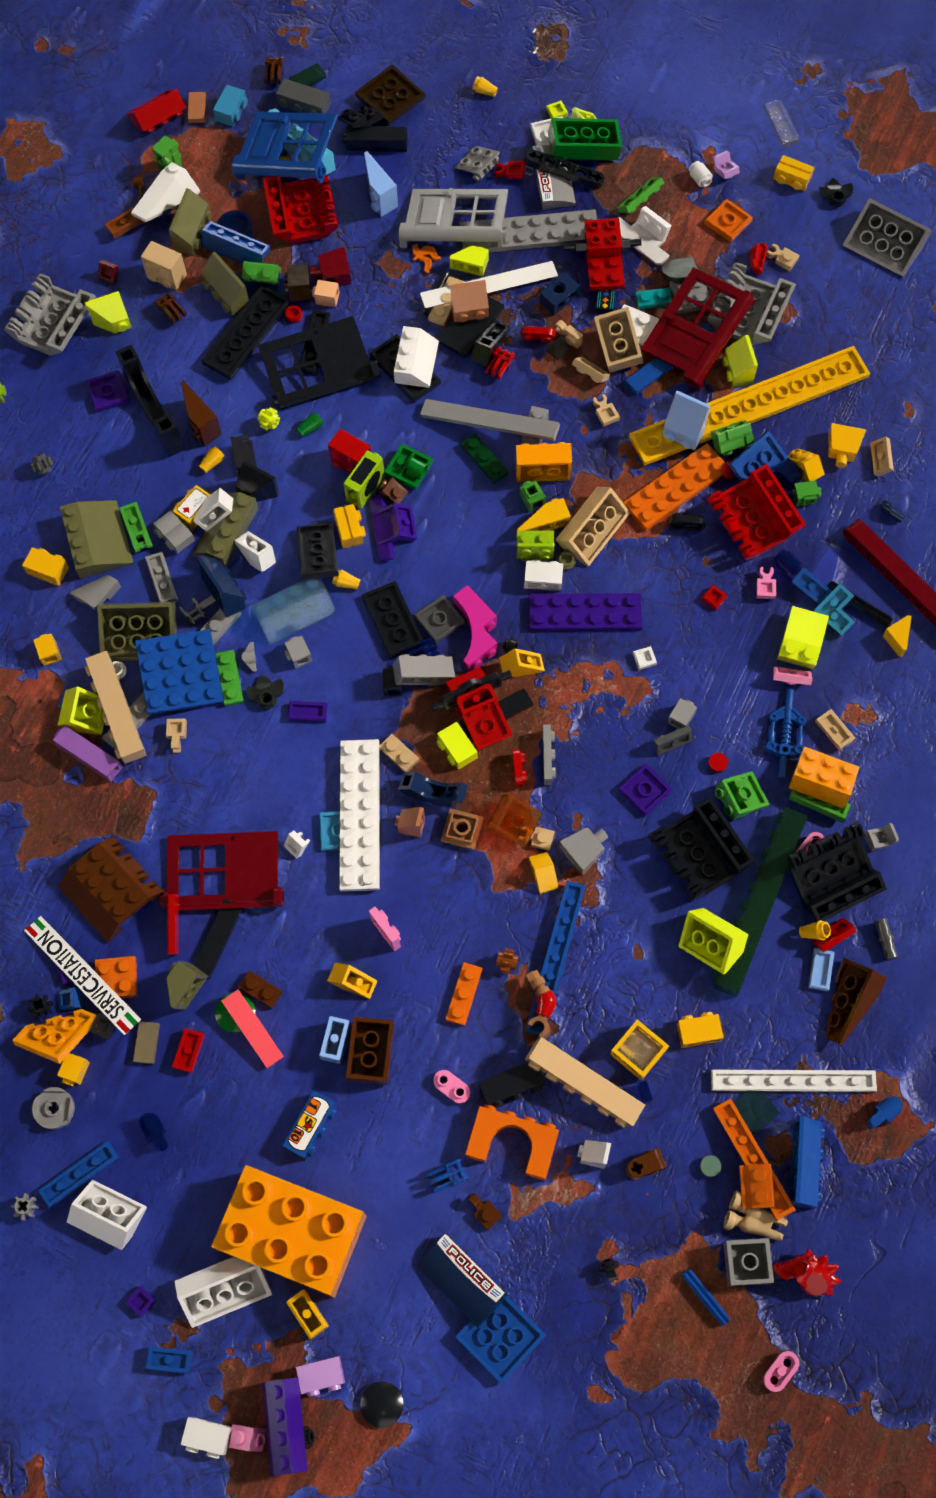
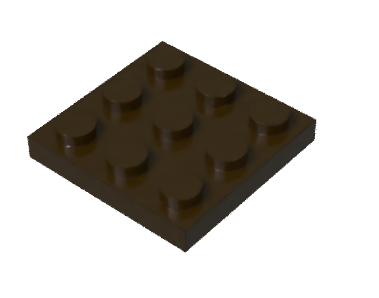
[355,64,426,126]

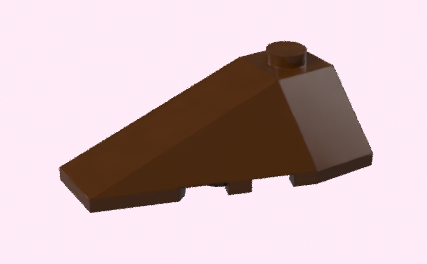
[825,958,887,1045]

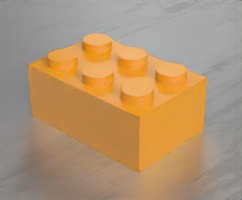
[516,442,572,482]
[789,746,860,809]

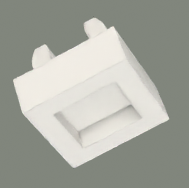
[283,831,310,859]

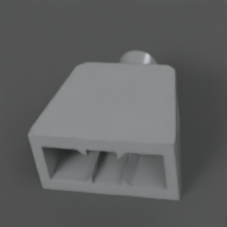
[559,828,608,875]

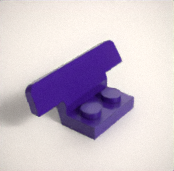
[369,494,417,562]

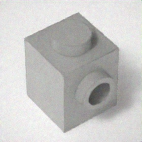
[284,635,312,669]

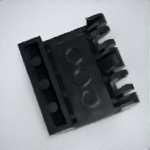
[648,797,755,901]
[787,821,887,922]

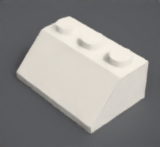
[394,326,439,388]
[67,1180,147,1250]

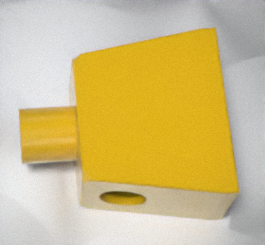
[828,423,866,468]

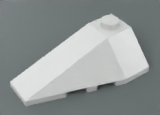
[131,162,200,222]

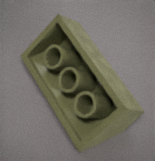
[193,492,258,566]

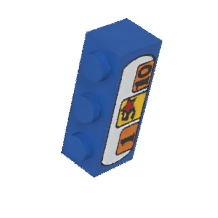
[282,1091,337,1160]

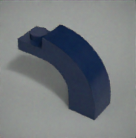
[398,771,468,808]

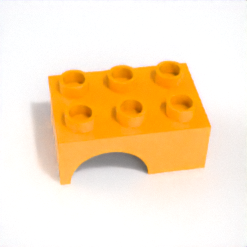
[211,1165,367,1298]

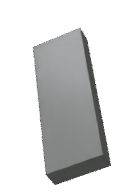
[145,552,179,602]

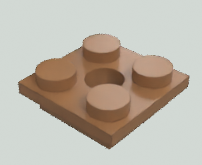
[441,808,484,850]

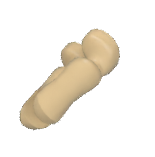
[723,1190,788,1241]

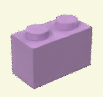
[296,1356,345,1397]

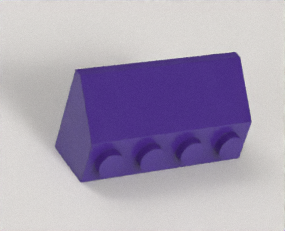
[261,1377,307,1476]

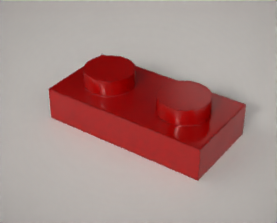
[811,918,856,953]
[172,1028,205,1074]

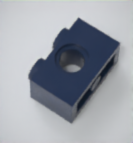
[540,272,580,315]

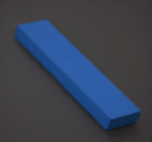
[37,1141,120,1209]

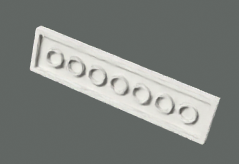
[340,739,380,892]

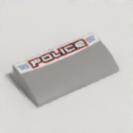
[532,145,576,210]

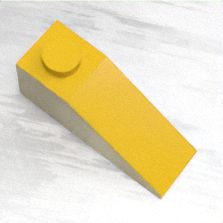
[517,498,571,531]

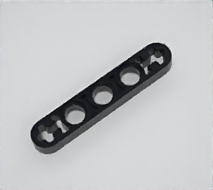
[524,149,605,189]

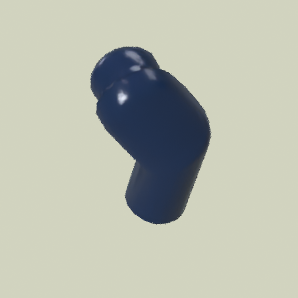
[880,500,905,523]

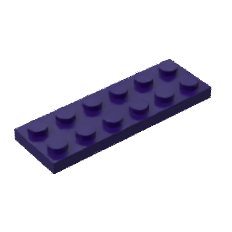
[529,593,642,631]

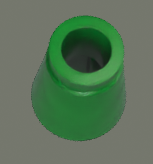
[297,412,324,437]

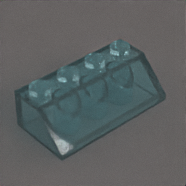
[251,579,336,645]

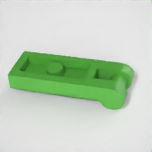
[119,502,153,553]

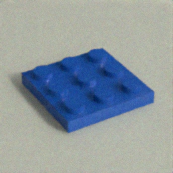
[456,1296,546,1384]

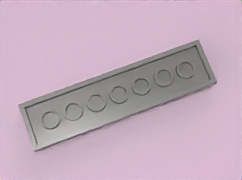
[460,209,597,252]

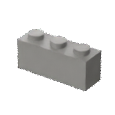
[393,654,455,685]

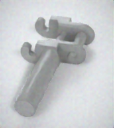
[178,595,215,624]

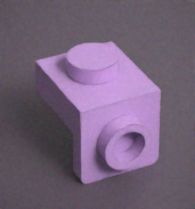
[713,151,740,179]

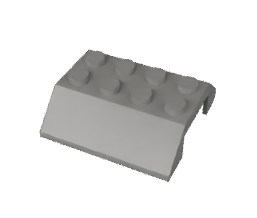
[707,263,796,345]
[4,274,96,356]

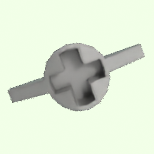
[242,642,257,672]

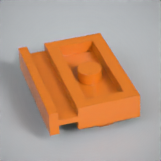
[739,1164,775,1209]

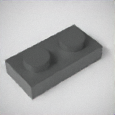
[654,725,692,756]

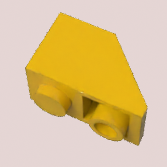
[787,449,825,482]

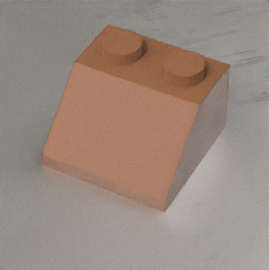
[450,280,489,322]

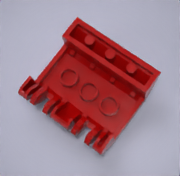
[263,174,338,244]
[707,464,806,560]

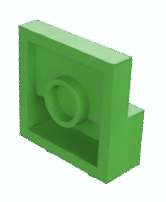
[715,771,770,821]

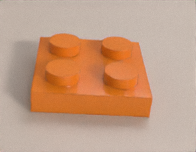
[95,956,138,998]

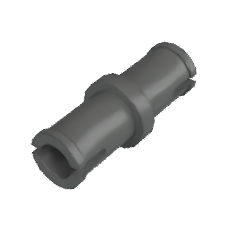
[874,918,898,960]

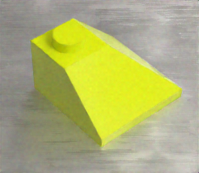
[85,291,132,333]

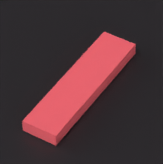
[222,989,284,1068]

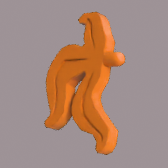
[412,243,441,275]

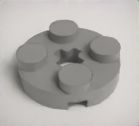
[32,1087,75,1130]

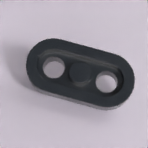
[669,513,706,531]

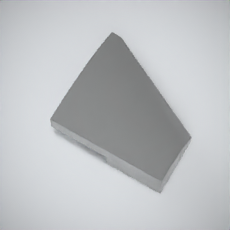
[70,575,121,611]

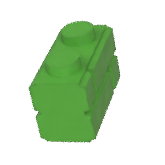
[152,136,182,172]
[242,261,281,285]
[711,420,754,456]

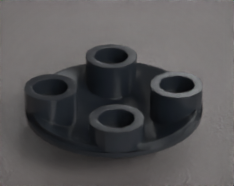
[360,1381,403,1428]

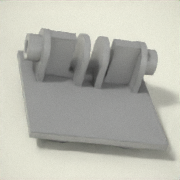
[455,146,500,181]

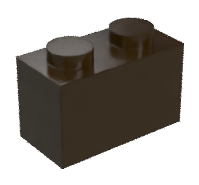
[284,264,311,301]

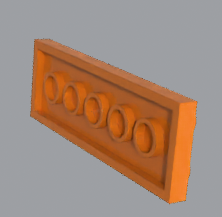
[623,443,724,531]

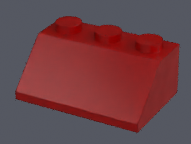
[126,89,186,133]

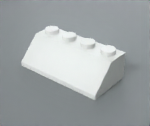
[175,1257,272,1328]

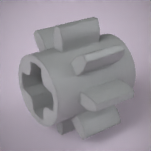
[11,1193,39,1221]

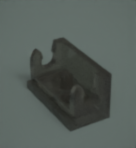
[230,435,257,475]

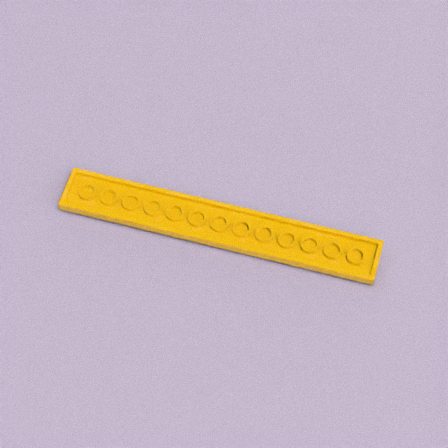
[629,346,870,466]

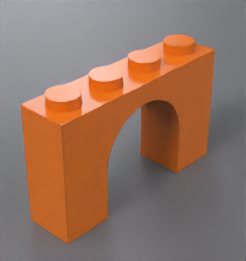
[465,1104,559,1181]

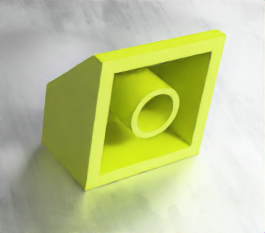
[722,335,758,388]
[58,687,105,735]

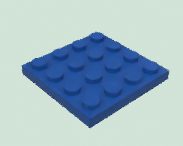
[135,629,224,715]

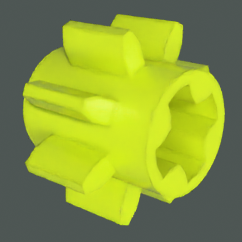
[258,407,280,431]

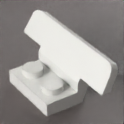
[618,206,671,266]

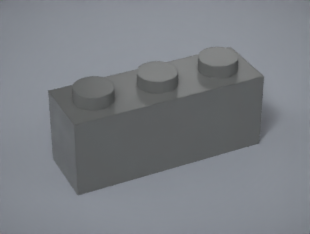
[276,78,331,114]

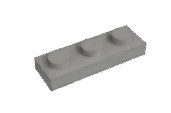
[543,725,556,785]

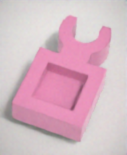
[756,567,776,599]

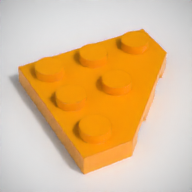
[13,1009,98,1064]

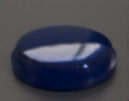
[217,210,253,237]

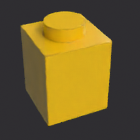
[34,634,62,666]
[57,1053,90,1086]

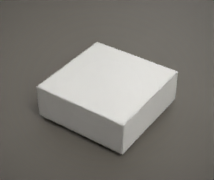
[633,646,657,670]

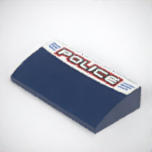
[418,1233,507,1328]

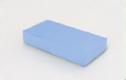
[808,948,834,992]

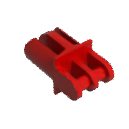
[484,346,515,380]

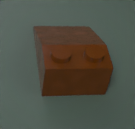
[181,380,222,446]

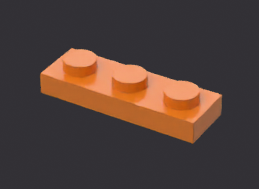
[446,962,483,1026]

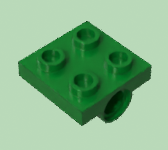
[384,444,433,490]

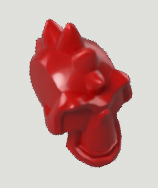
[773,1249,841,1296]

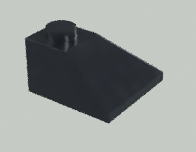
[235,461,279,502]

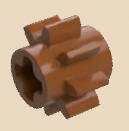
[496,948,519,974]

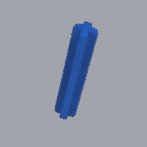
[682,1269,731,1326]

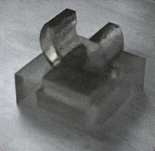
[546,336,571,361]
[89,1013,116,1040]

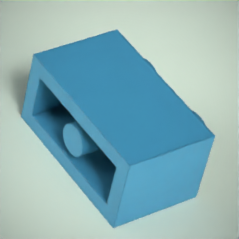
[213,85,248,127]

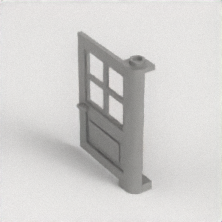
[399,188,508,249]

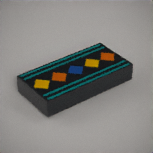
[596,290,615,313]

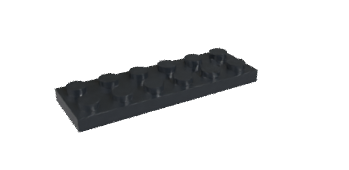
[201,284,291,380]

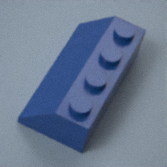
[789,1116,825,1209]

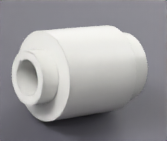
[689,161,713,187]

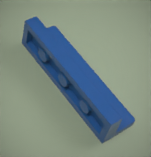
[201,221,271,264]

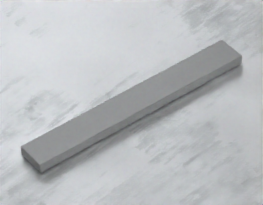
[420,399,560,441]

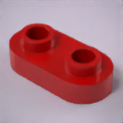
[520,326,556,342]
[512,749,527,787]

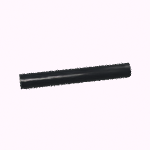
[424,271,450,317]

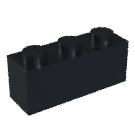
[479,1062,545,1109]

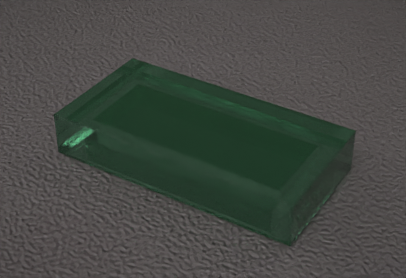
[289,63,326,87]

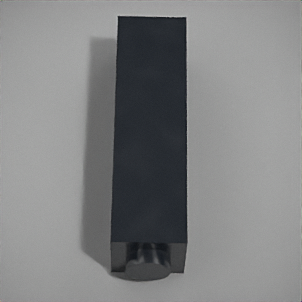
[343,126,408,152]

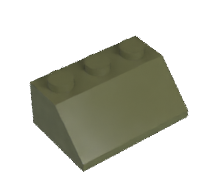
[169,188,212,255]
[201,251,249,317]

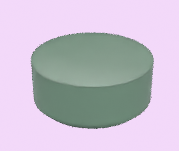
[700,1155,721,1177]

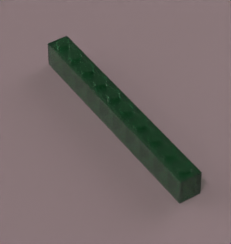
[712,807,808,997]

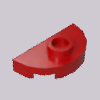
[749,243,768,275]

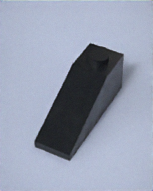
[471,320,511,367]

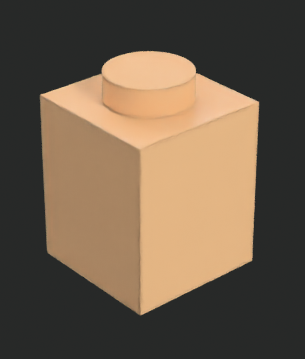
[312,280,340,308]

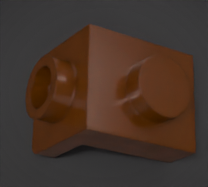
[376,477,408,504]

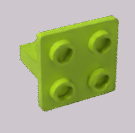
[517,531,554,561]

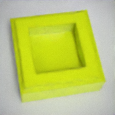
[546,100,568,119]

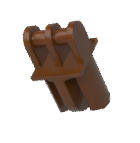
[264,56,284,85]
[154,292,187,324]

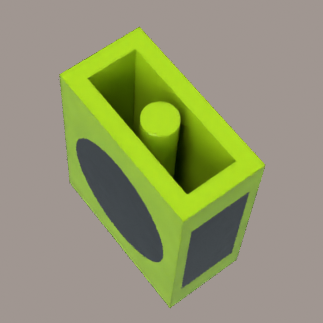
[344,450,385,509]

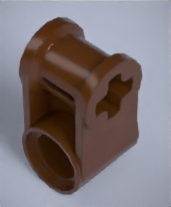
[625,1148,667,1180]

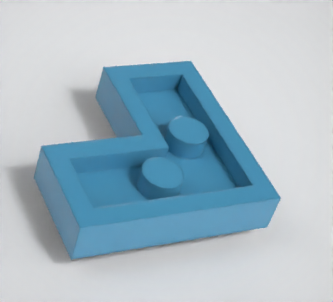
[814,583,855,636]

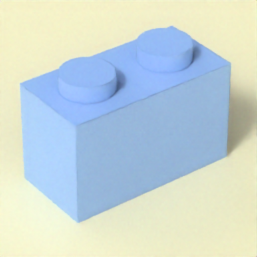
[319,1016,351,1064]

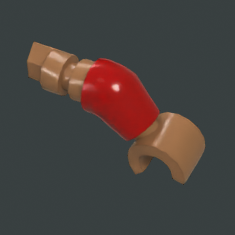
[526,970,557,1040]

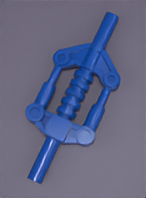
[765,689,806,779]

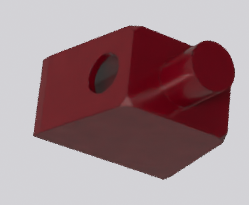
[310,247,352,285]

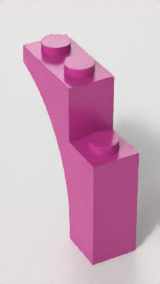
[453,585,497,672]

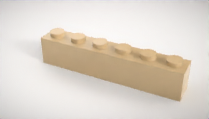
[84,650,147,764]
[525,1037,645,1128]

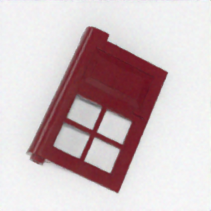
[641,267,755,391]
[160,831,284,911]

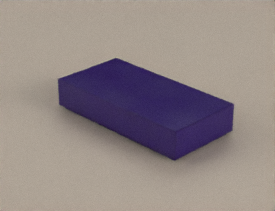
[288,701,328,723]

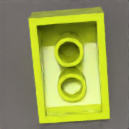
[777,606,829,670]

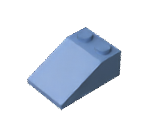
[364,151,398,217]
[662,391,710,450]

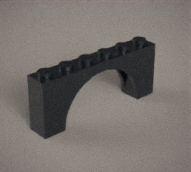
[115,345,184,457]

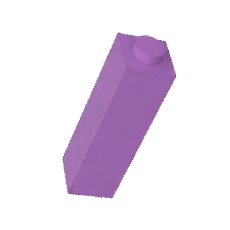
[53,725,123,782]

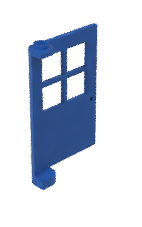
[232,112,338,184]

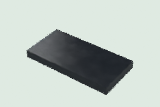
[437,295,504,359]
[370,334,441,403]
[297,522,339,581]
[361,581,425,659]

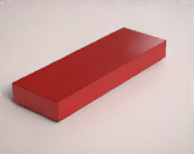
[167,894,179,955]

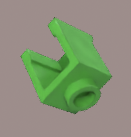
[792,480,822,508]
[520,481,546,512]

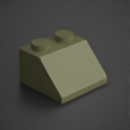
[167,961,209,1010]

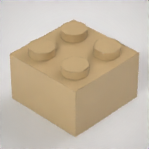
[141,241,187,290]

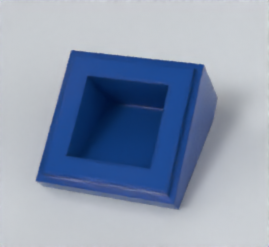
[59,987,85,1011]

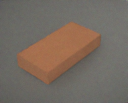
[188,92,206,123]

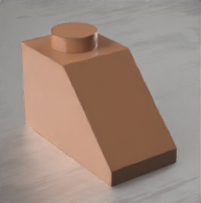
[395,807,425,838]

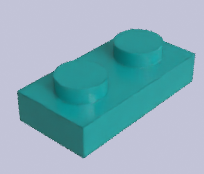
[635,287,672,310]

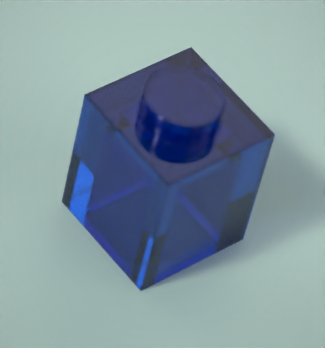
[774,458,804,491]

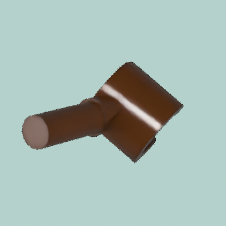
[133,177,145,200]

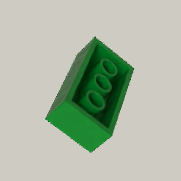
[548,118,622,160]

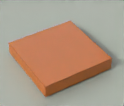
[704,199,753,242]

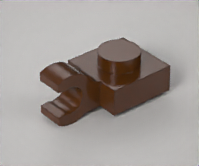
[468,1193,503,1231]

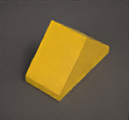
[883,615,912,657]
[529,852,559,894]

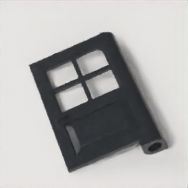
[258,316,381,409]

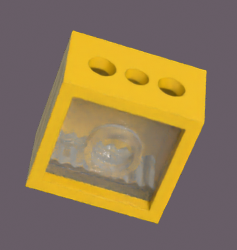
[610,1019,669,1081]

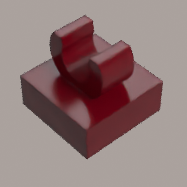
[98,260,119,284]

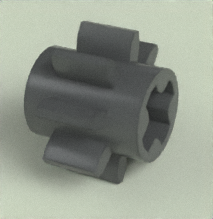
[30,453,54,475]

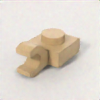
[166,718,187,753]

